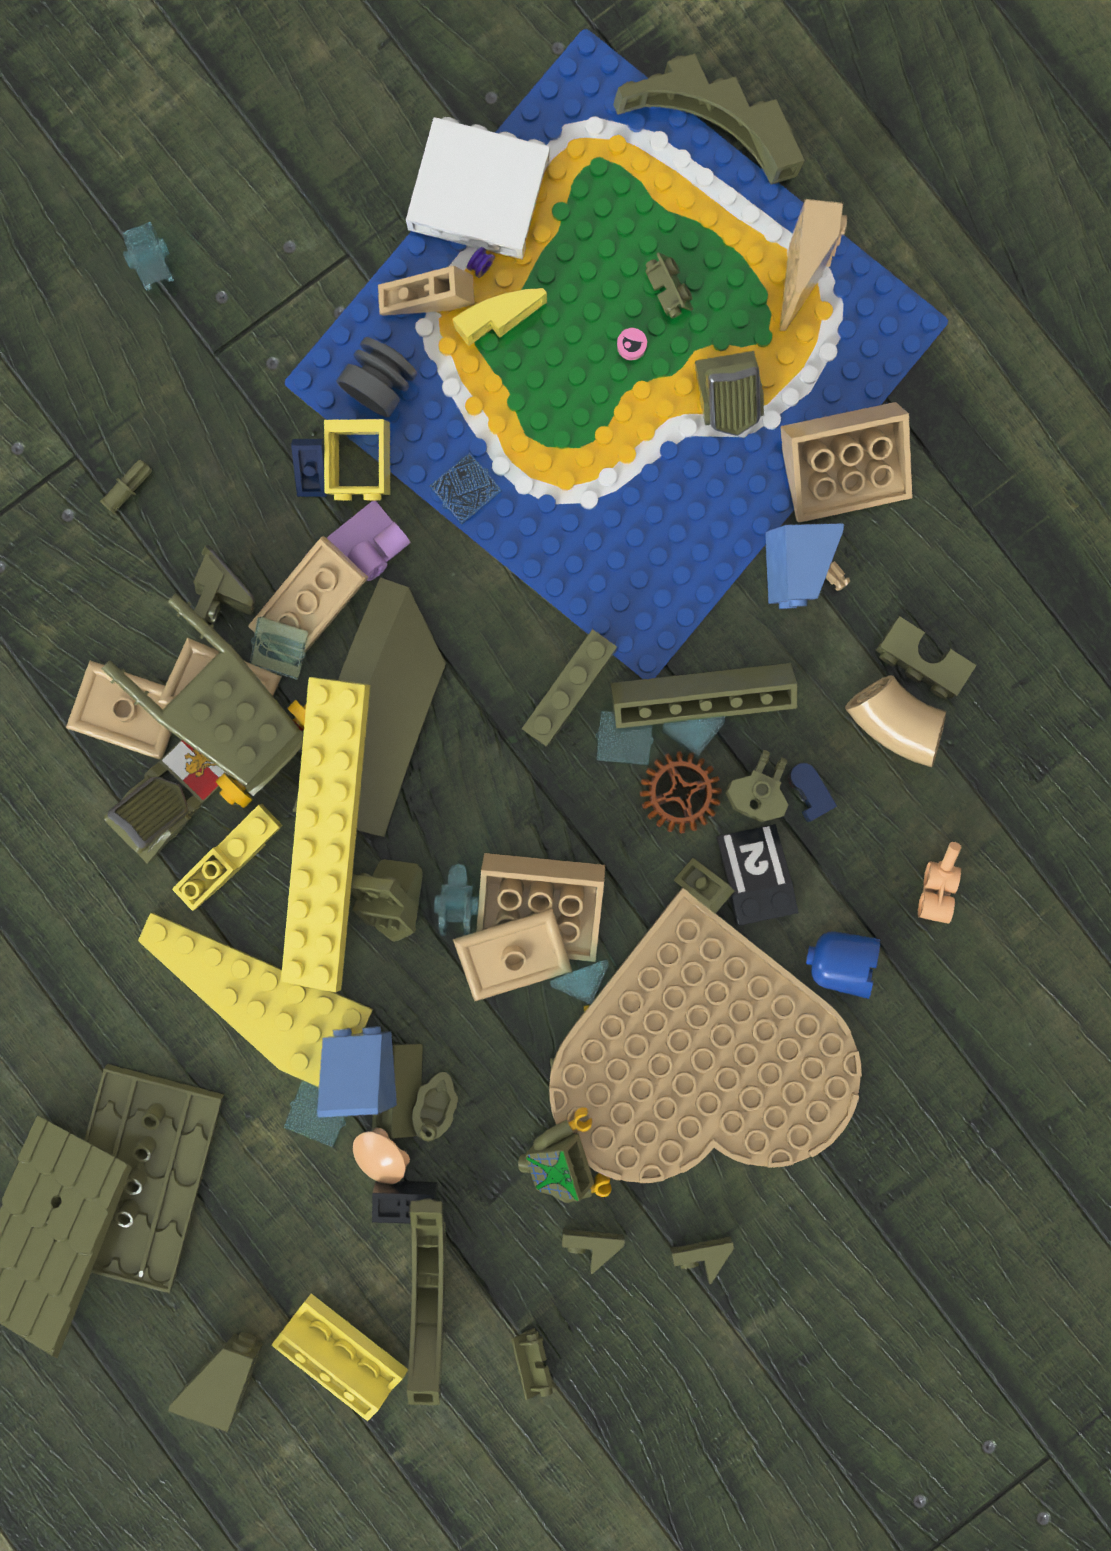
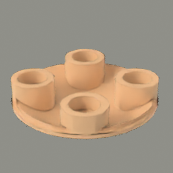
[353,1127,410,1184]

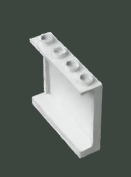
[406,117,550,260]

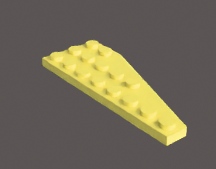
[138,913,373,1087]

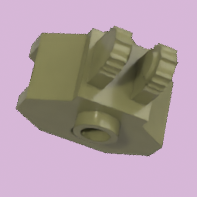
[725,750,788,822]

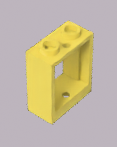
[324,419,390,501]

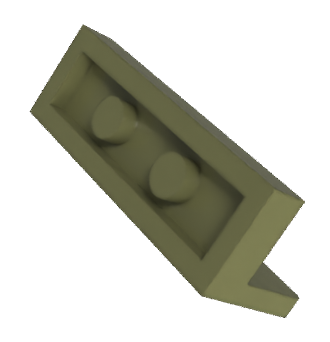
[372,1043,423,1139]

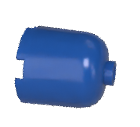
[806,932,880,999]

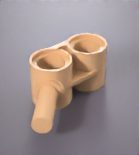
[917,842,961,924]

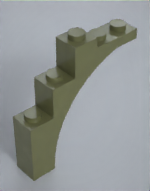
[613,54,805,185]
[407,1199,446,1405]

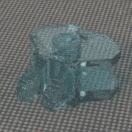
[123,222,174,291]
[434,863,478,936]

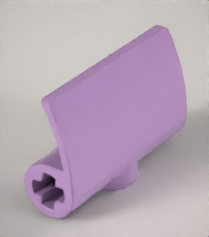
[306,501,411,581]

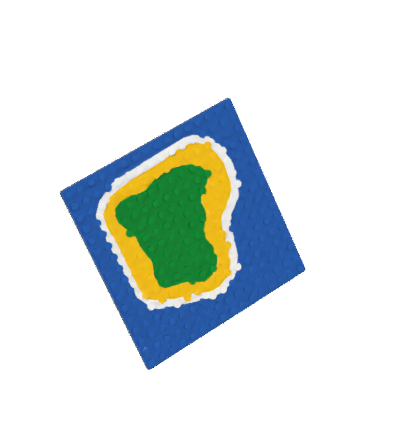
[285,29,948,680]

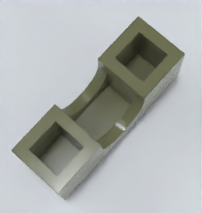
[875,616,977,699]

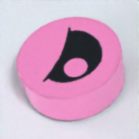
[617,328,647,360]

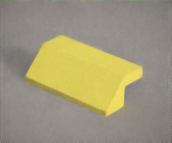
[271,1293,408,1421]

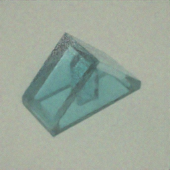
[662,716,725,758]
[549,959,609,1005]

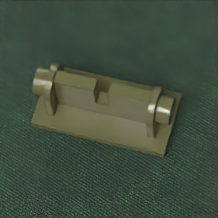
[645,252,694,318]
[511,1328,554,1400]

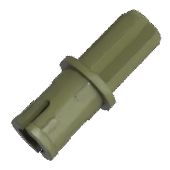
[100,460,152,514]

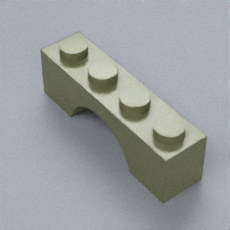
[522,629,618,747]

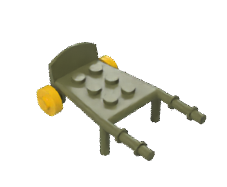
[101,593,306,808]

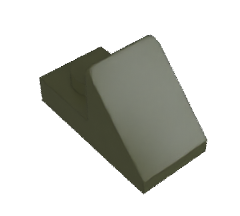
[674,858,735,914]
[562,1229,625,1274]
[670,1236,734,1285]

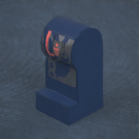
[788,763,837,822]

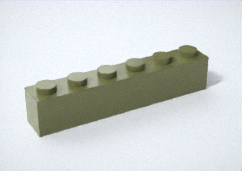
[611,663,797,729]

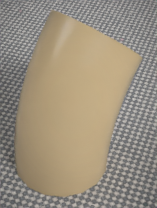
[845,675,946,767]

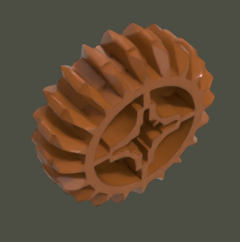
[639,751,722,833]

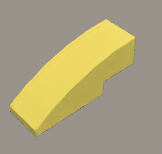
[453,288,547,346]

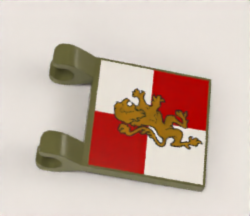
[144,740,230,817]

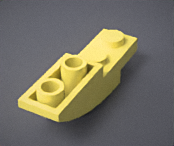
[172,804,283,911]

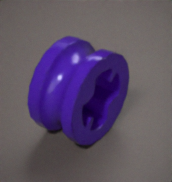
[466,247,495,278]

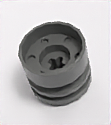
[336,337,417,417]

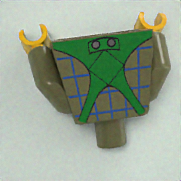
[518,1107,611,1203]

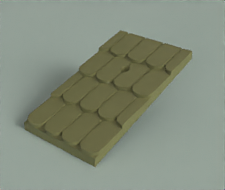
[84,1064,224,1293]
[0,1115,132,1359]

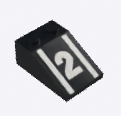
[716,824,799,926]

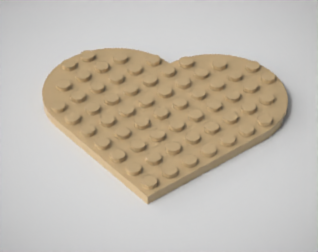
[549,888,862,1183]

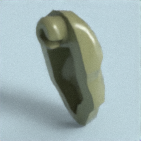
[412,1072,458,1142]

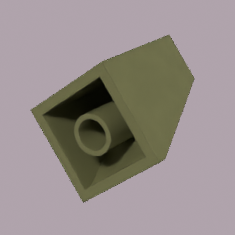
[168,1332,263,1432]

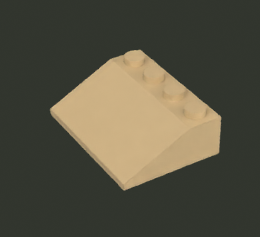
[780,199,847,331]
[781,402,912,523]
[476,853,605,962]

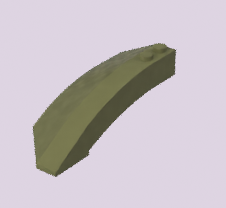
[293,577,447,837]

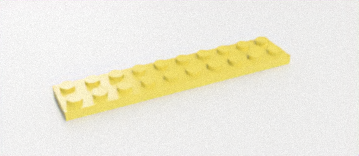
[281,677,370,992]

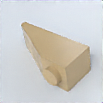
[378,266,475,316]

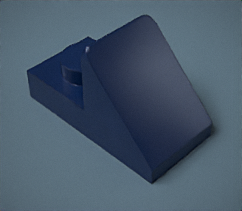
[291,439,327,497]

